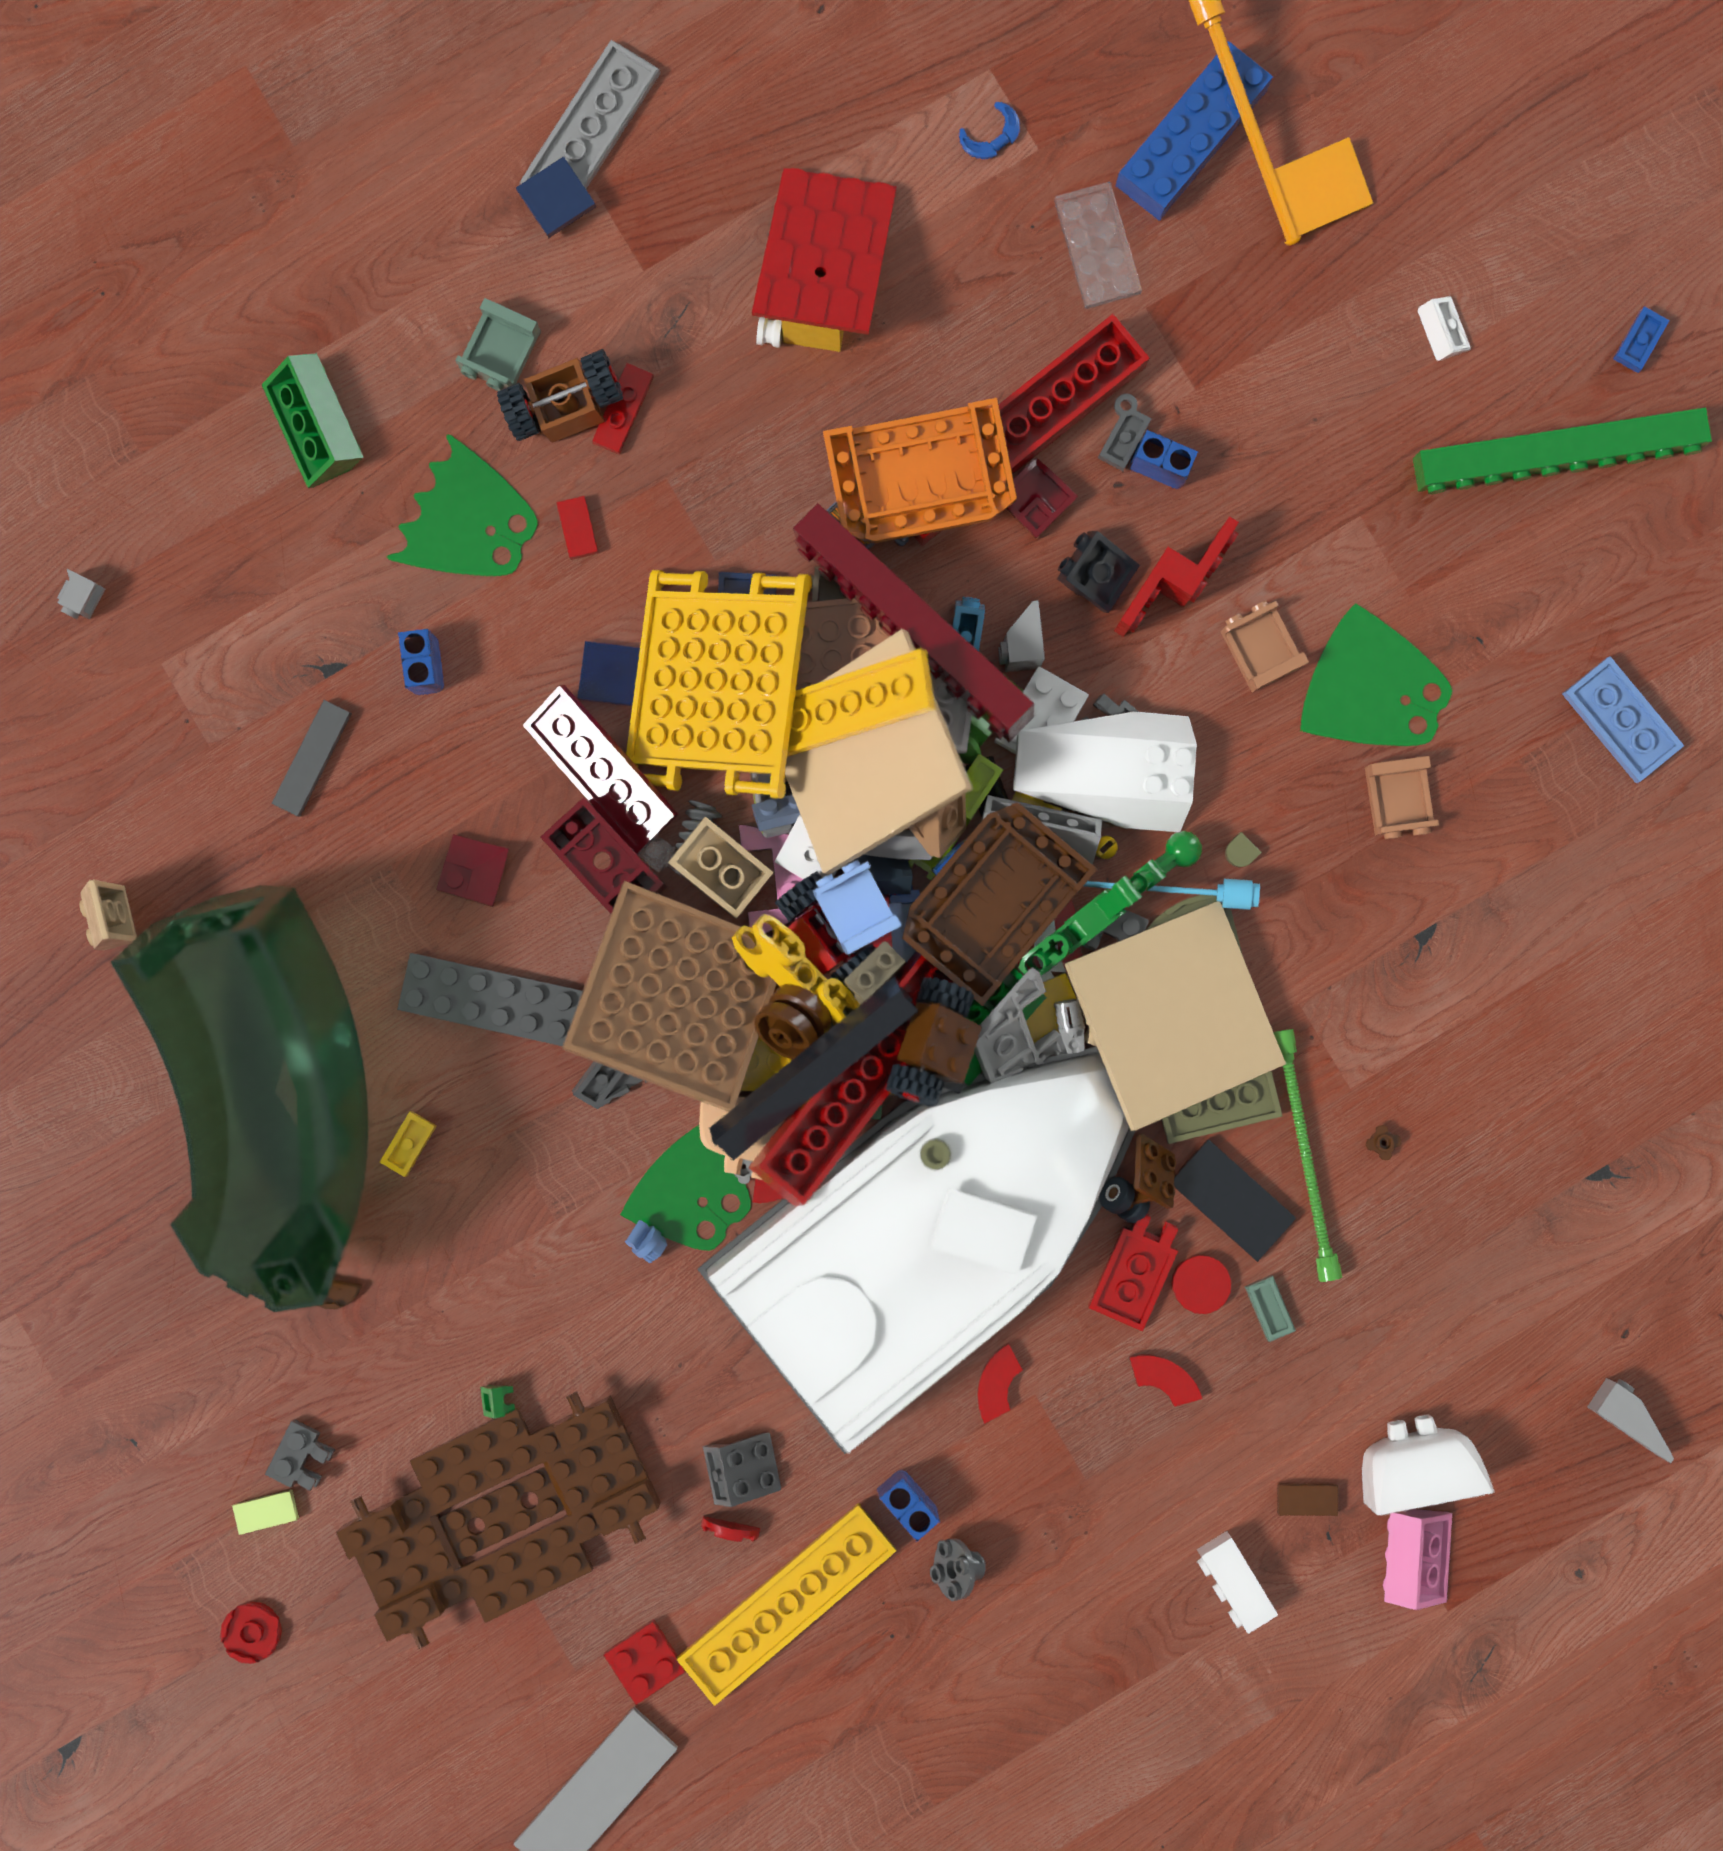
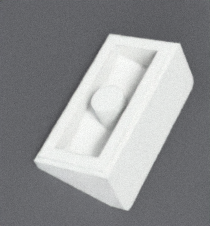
[1418,296,1471,361]

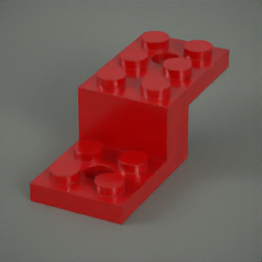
[1114,516,1239,637]

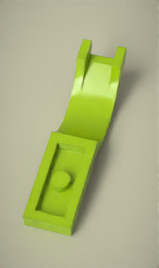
[908,754,1003,880]

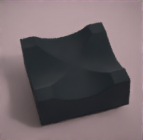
[847,855,913,895]

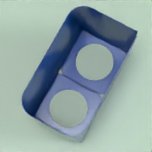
[1128,430,1198,489]
[398,629,444,695]
[877,1470,940,1541]

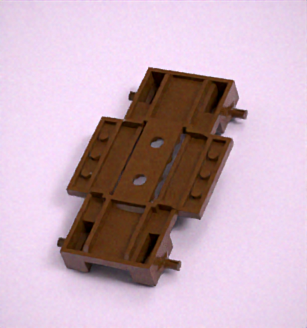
[336,1391,661,1649]

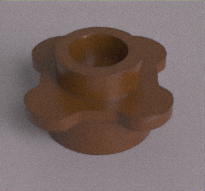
[1366,1125,1401,1160]

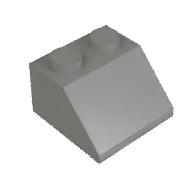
[998,600,1045,672]

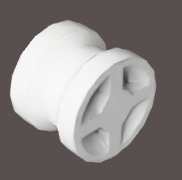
[756,317,783,348]

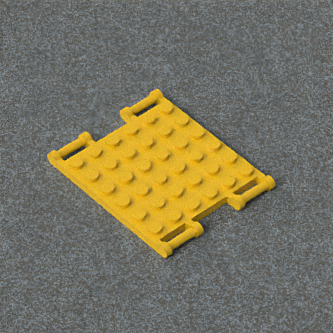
[626,570,812,799]

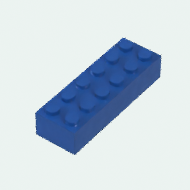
[1115,41,1273,221]

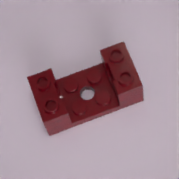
[540,797,667,914]

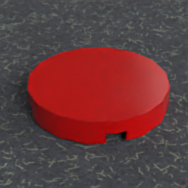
[1172,1255,1231,1314]
[220,1601,282,1664]

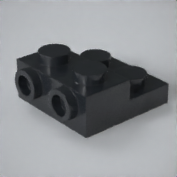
[1057,531,1140,613]

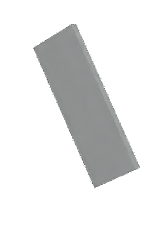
[520,39,660,189]
[513,1706,678,1851]

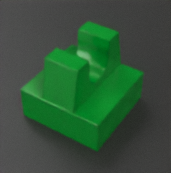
[480,1385,515,1419]

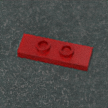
[592,363,654,455]

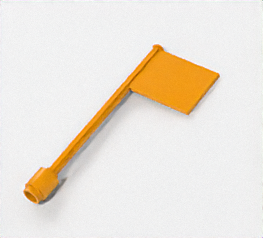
[1188,0,1373,245]

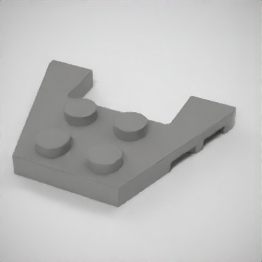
[974,967,1067,1083]

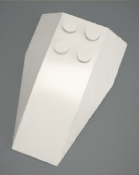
[1013,711,1197,832]

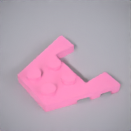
[739,825,819,933]

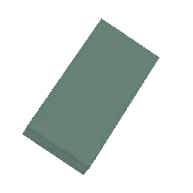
[1244,1275,1296,1342]

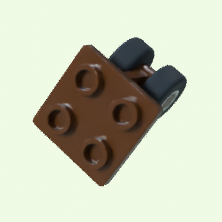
[1100,1134,1176,1223]

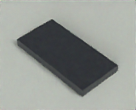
[1174,1139,1296,1262]

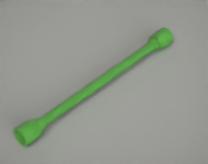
[1273,1029,1343,1282]

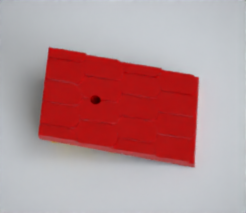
[752,168,897,352]

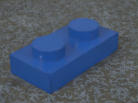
[1613,306,1670,373]

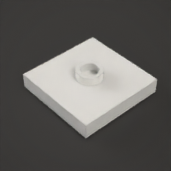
[774,814,837,879]

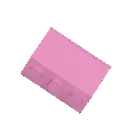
[1383,1509,1452,1610]

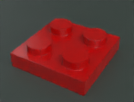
[603,1619,685,1705]

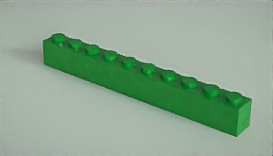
[1413,407,1712,494]

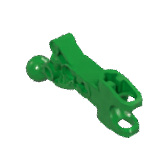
[1018,831,1202,976]

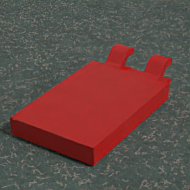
[1088,1214,1178,1332]

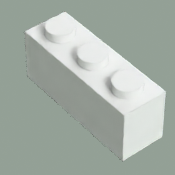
[1197,1531,1278,1634]

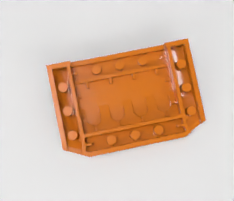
[823,398,1017,543]

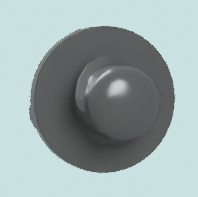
[930,1538,986,1601]

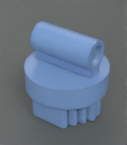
[625,1220,667,1263]

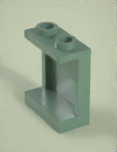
[455,298,541,391]

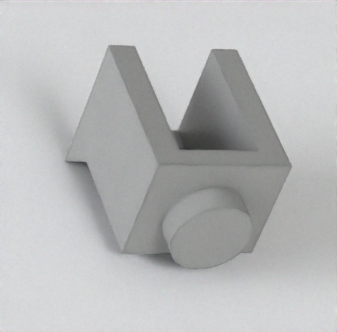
[57,569,105,619]

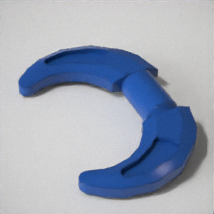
[959,102,1020,159]

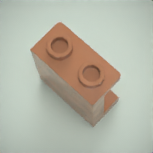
[1220,600,1309,693]
[1365,756,1439,840]

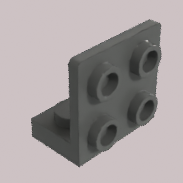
[703,1432,781,1507]

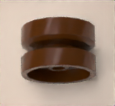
[754,984,832,1060]

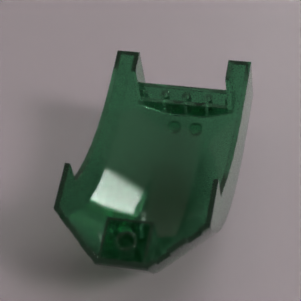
[110,885,369,1313]

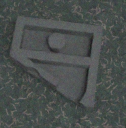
[572,1061,647,1109]

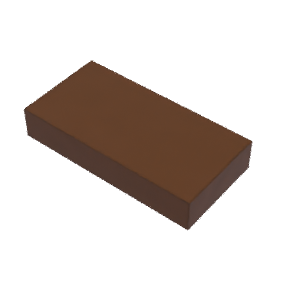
[1277,1484,1338,1516]

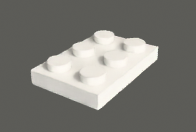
[995,666,1089,754]

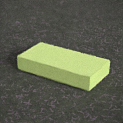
[232,1489,299,1535]

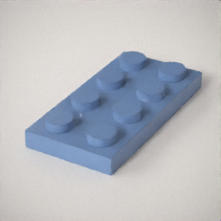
[1562,656,1684,783]

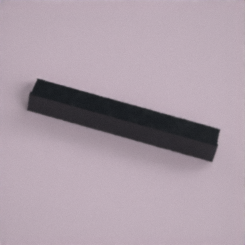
[709,977,918,1161]

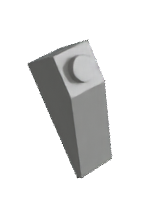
[1587,1378,1674,1463]

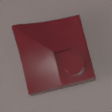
[1006,457,1078,539]
[436,834,509,907]

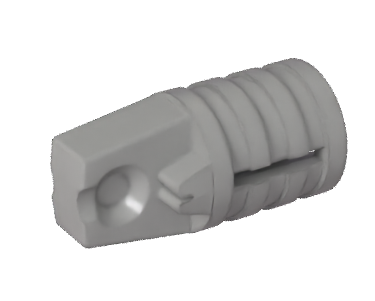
[1054,999,1085,1054]

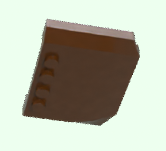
[902,802,1097,1006]

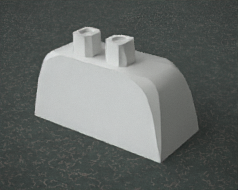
[1362,1414,1495,1515]

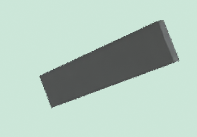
[271,700,352,817]

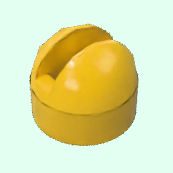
[1096,836,1118,859]

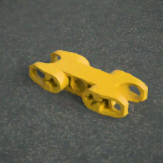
[732,914,860,1026]

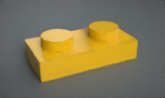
[380,1111,437,1177]

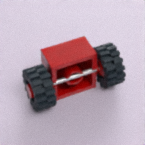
[775,871,875,991]

